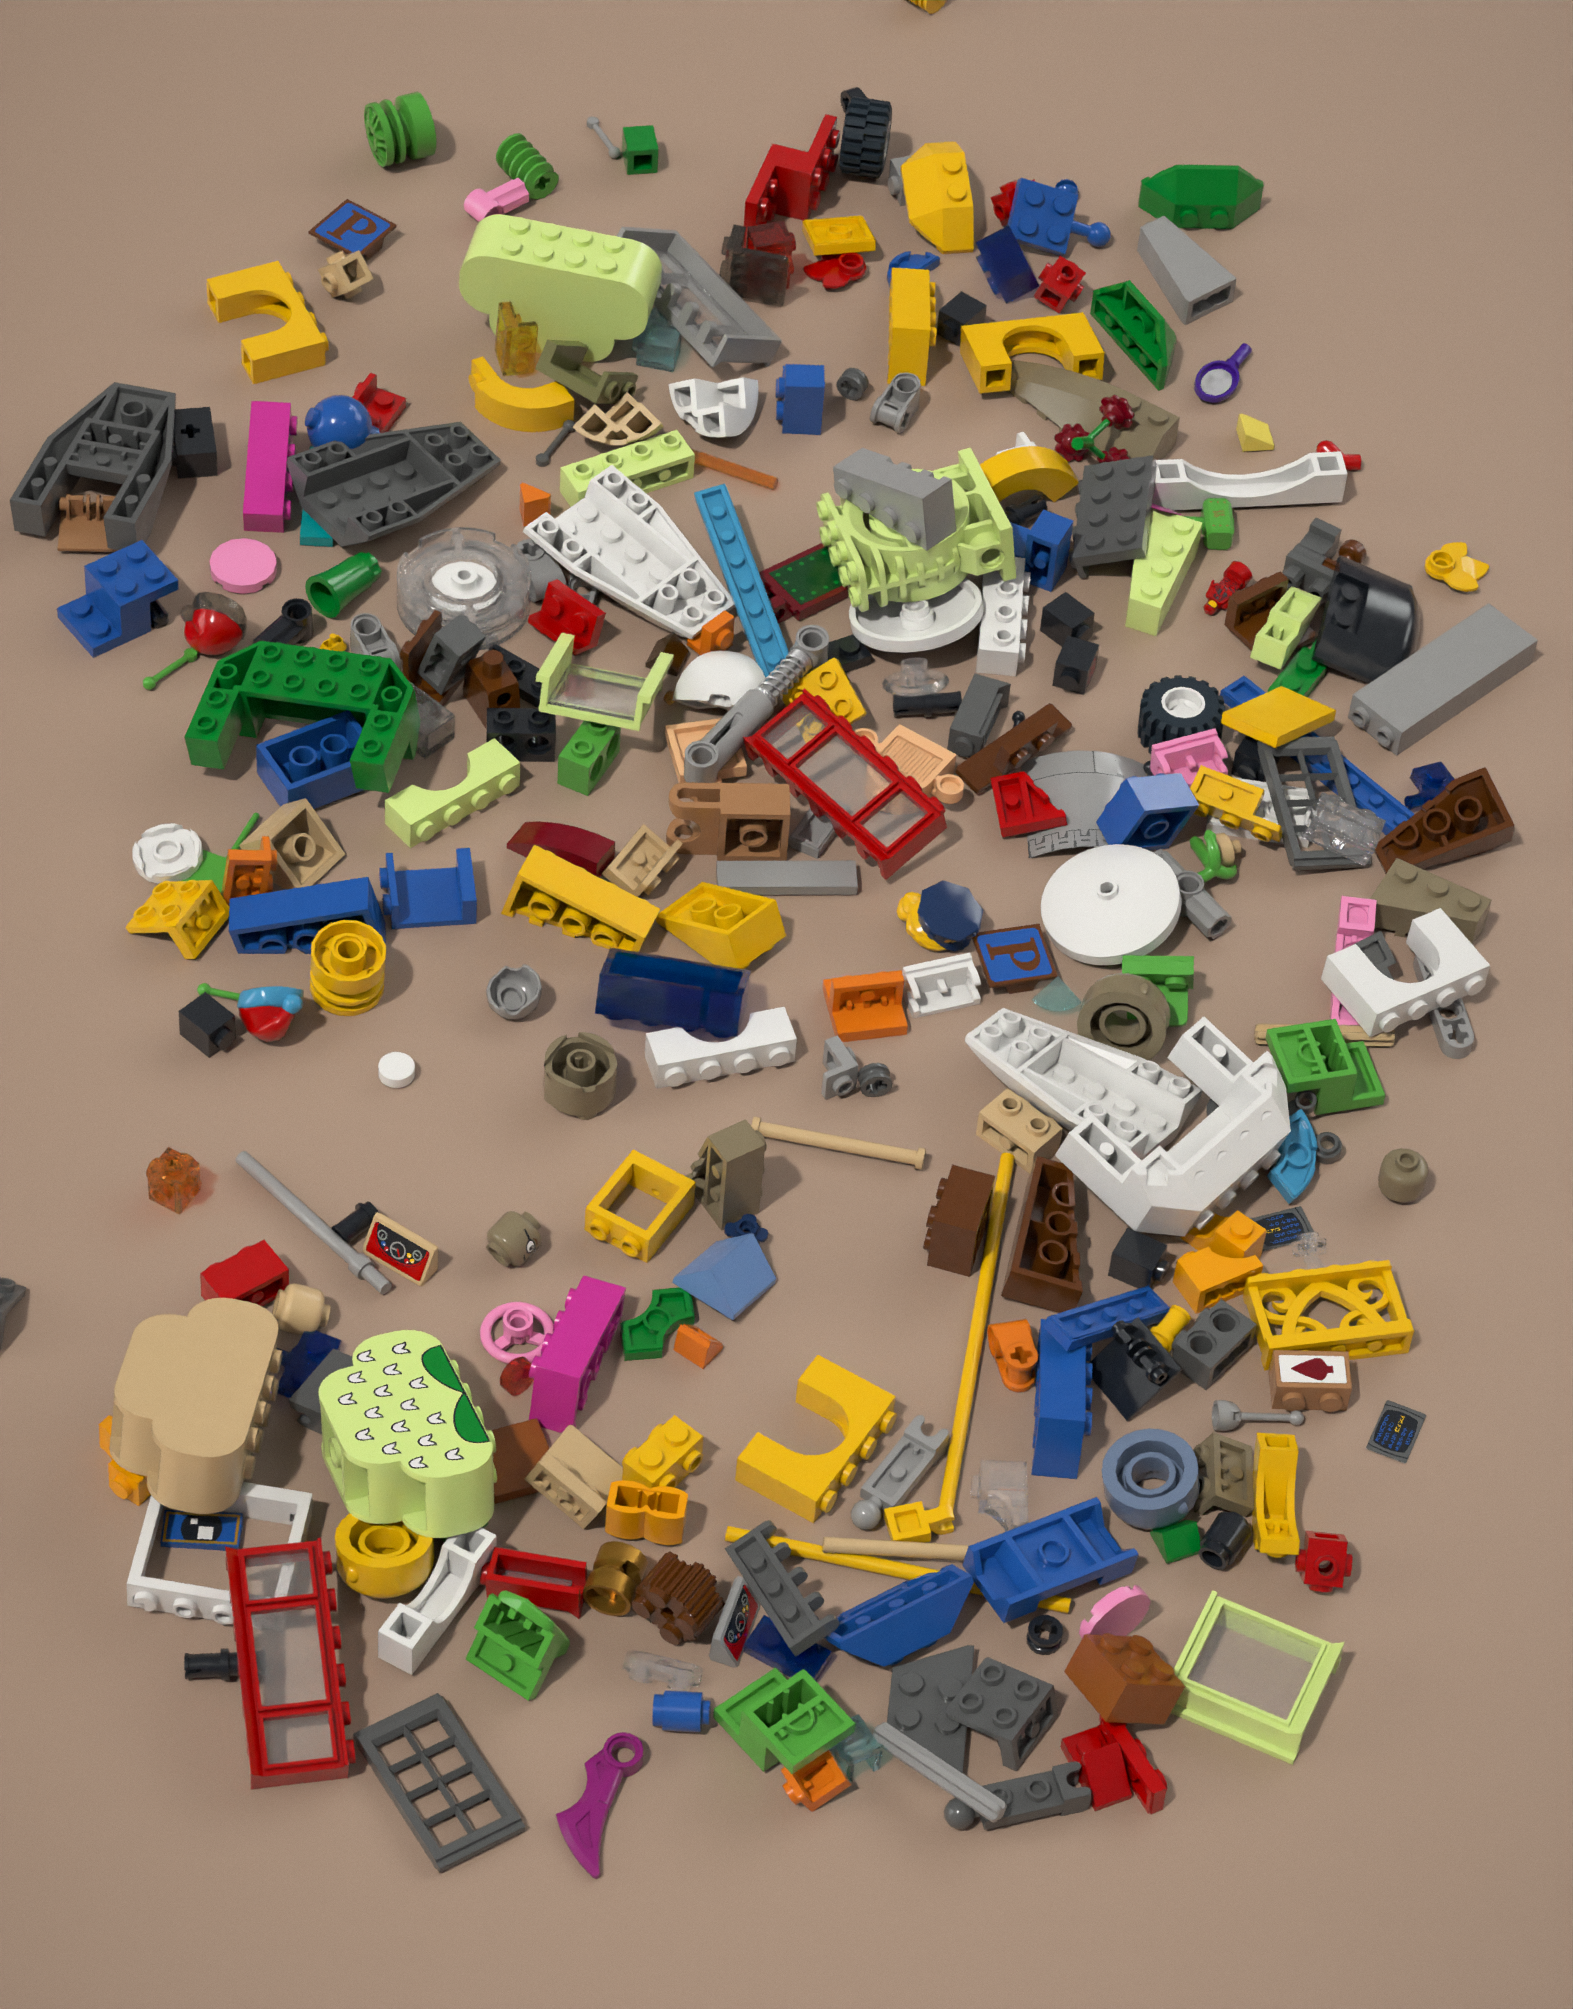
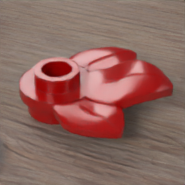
[803,253,866,288]

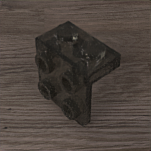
[719,225,789,307]

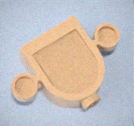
[850,724,964,816]

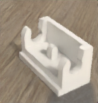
[902,953,981,1019]

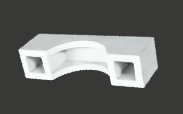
[645,1007,797,1089]
[378,1527,497,1675]

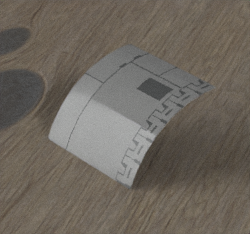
[1021,751,1154,858]

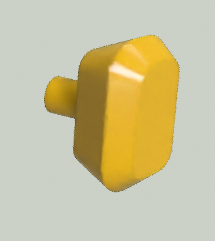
[319,633,347,651]

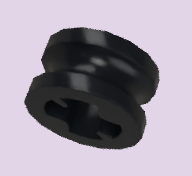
[1026,1615,1063,1655]

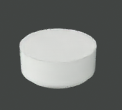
[378,1052,415,1088]

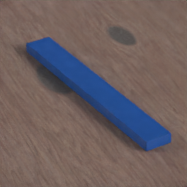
[1220,675,1414,835]

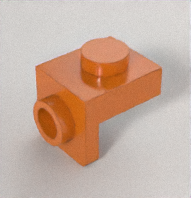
[687,610,735,655]
[781,1750,852,1812]

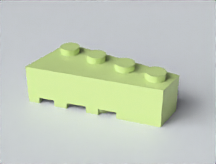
[1125,507,1203,636]

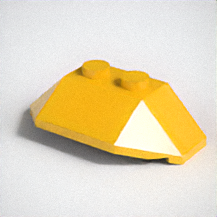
[900,141,974,254]

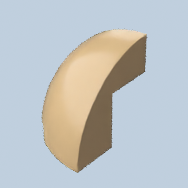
[573,392,664,446]

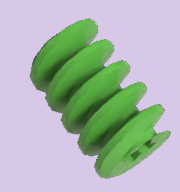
[496,133,559,200]

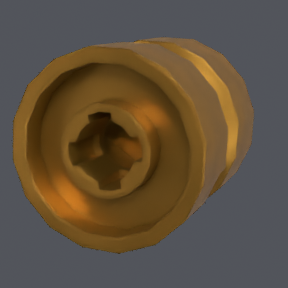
[582,1541,648,1616]

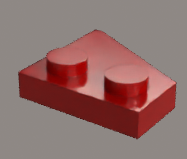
[990,771,1067,837]

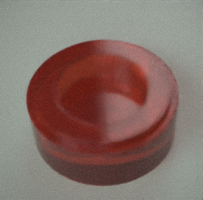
[500,1356,534,1396]

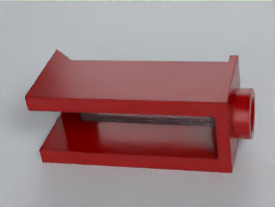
[480,1547,587,1619]

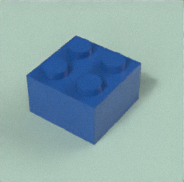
[1096,773,1199,850]

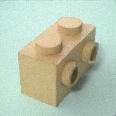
[976,1088,1063,1174]

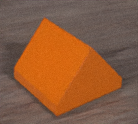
[519,482,551,527]
[673,1324,724,1369]

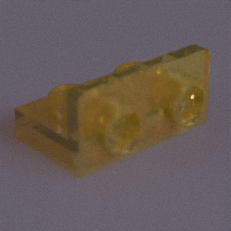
[494,301,538,376]

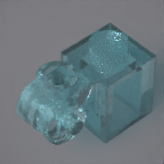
[632,307,682,372]

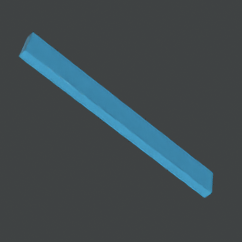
[694,484,797,681]

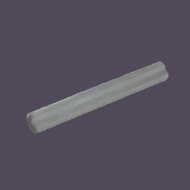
[871,1722,1007,1822]

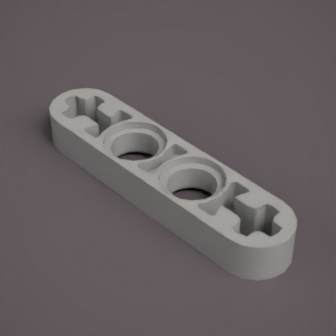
[1413,954,1474,1059]

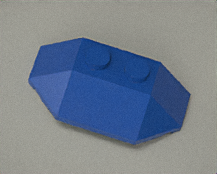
[824,1564,974,1667]

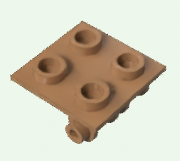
[58,494,118,552]

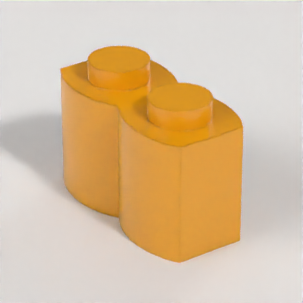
[605,1480,688,1545]

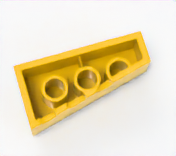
[501,845,660,958]

